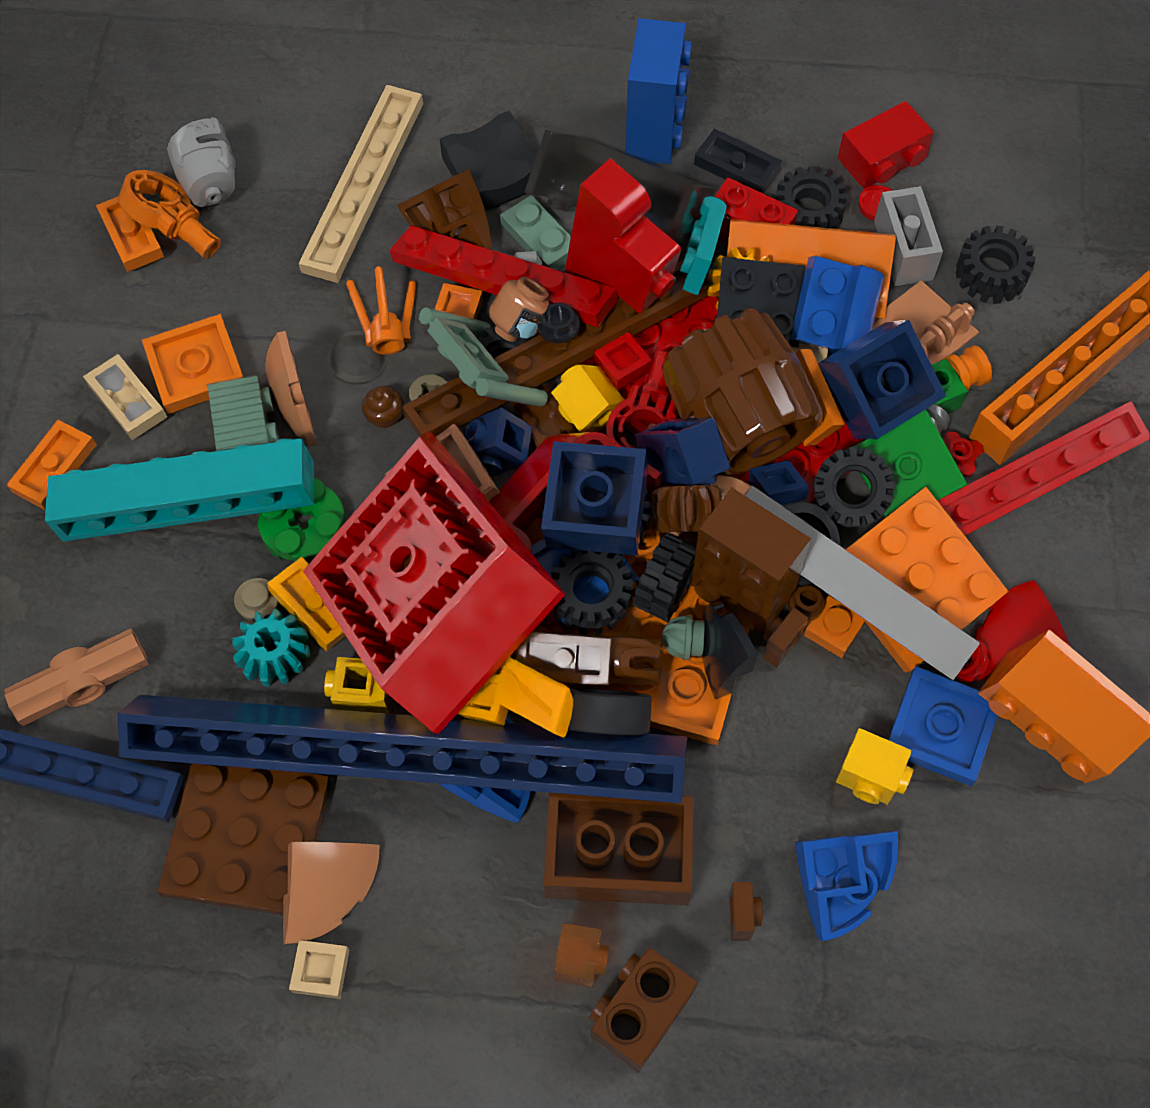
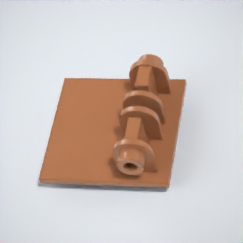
[872,280,979,365]

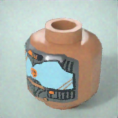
[489,277,550,342]

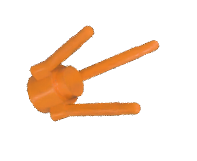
[346,266,416,355]

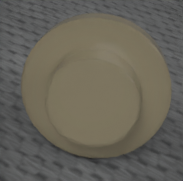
[234,578,279,621]

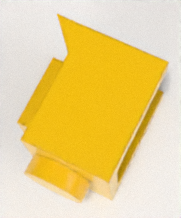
[324,657,391,714]

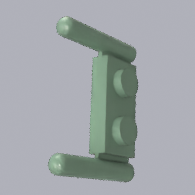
[419,308,548,407]

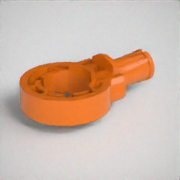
[118,170,222,259]

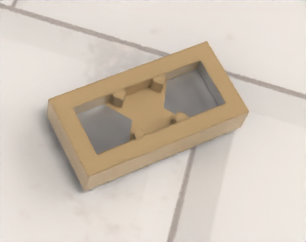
[83,354,167,440]

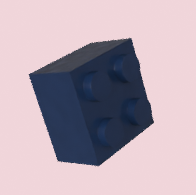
[818,319,946,439]
[541,441,648,556]

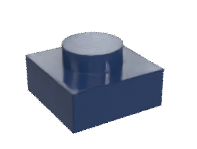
[748,460,808,505]

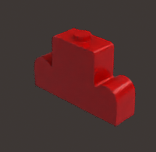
[564,158,681,314]

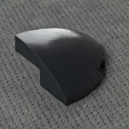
[702,601,758,700]

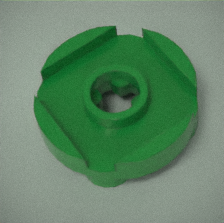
[258,478,346,564]

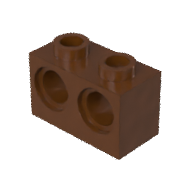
[589,947,698,1073]

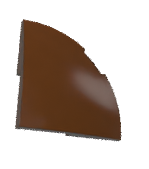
[397,169,492,249]

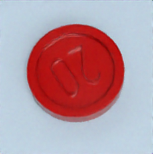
[858,185,893,221]

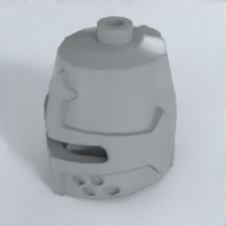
[167,117,236,207]

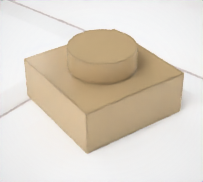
[289,940,350,999]

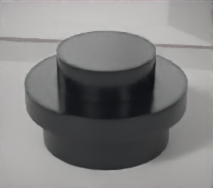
[538,303,580,343]

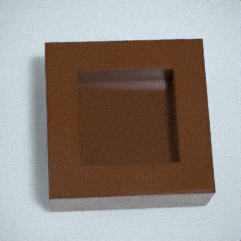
[729,882,763,941]

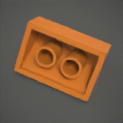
[978,630,1150,783]

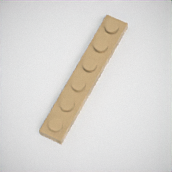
[299,85,423,283]

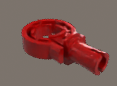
[605,351,677,448]

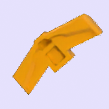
[458,656,574,738]

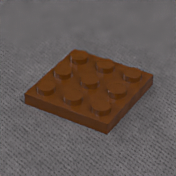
[157,763,331,916]

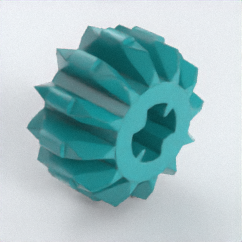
[232,608,310,687]

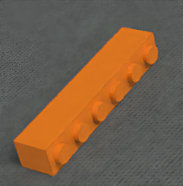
[969,270,1150,465]

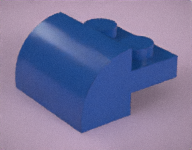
[790,256,884,354]

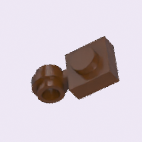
[763,586,825,668]

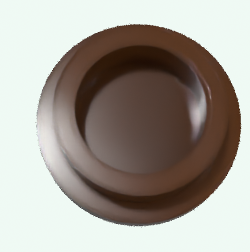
[362,386,404,428]

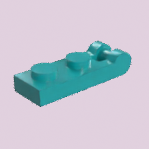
[680,197,726,295]

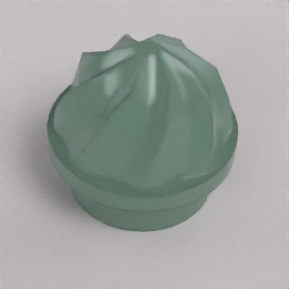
[661,615,704,660]

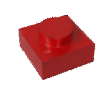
[594,332,652,390]

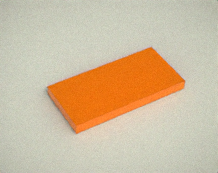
[727,219,896,319]

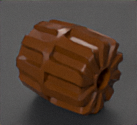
[662,308,823,475]

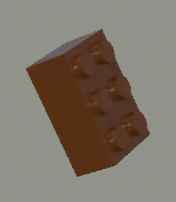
[691,487,811,634]
[544,792,694,906]

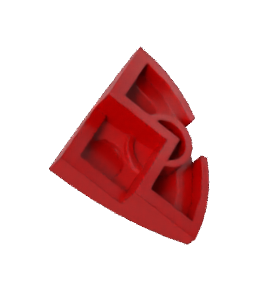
[974,580,1071,682]

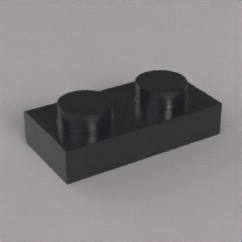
[694,129,782,194]

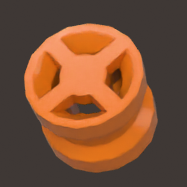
[942,345,992,391]

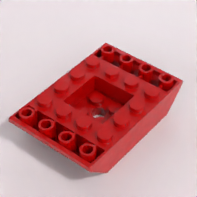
[303,430,566,734]

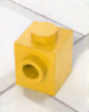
[551,364,624,432]
[836,728,914,805]

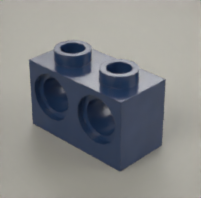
[635,417,731,487]

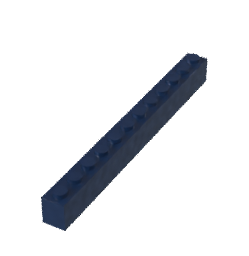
[118,695,687,803]

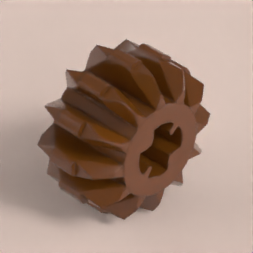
[651,485,724,533]

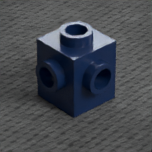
[463,408,533,476]

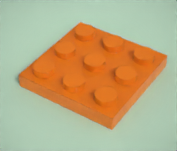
[845,487,1009,673]

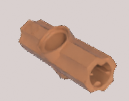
[4,628,149,726]

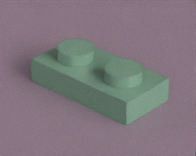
[500,195,571,270]

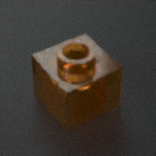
[554,923,609,988]

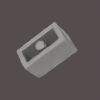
[874,186,943,286]

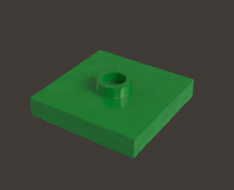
[853,409,967,518]

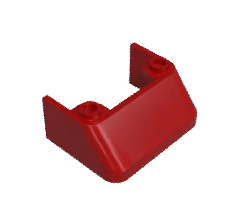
[489,432,661,631]

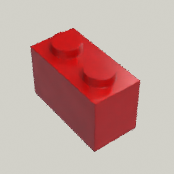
[837,101,934,189]

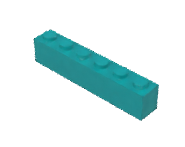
[45,439,314,542]

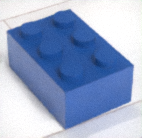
[625,18,692,164]

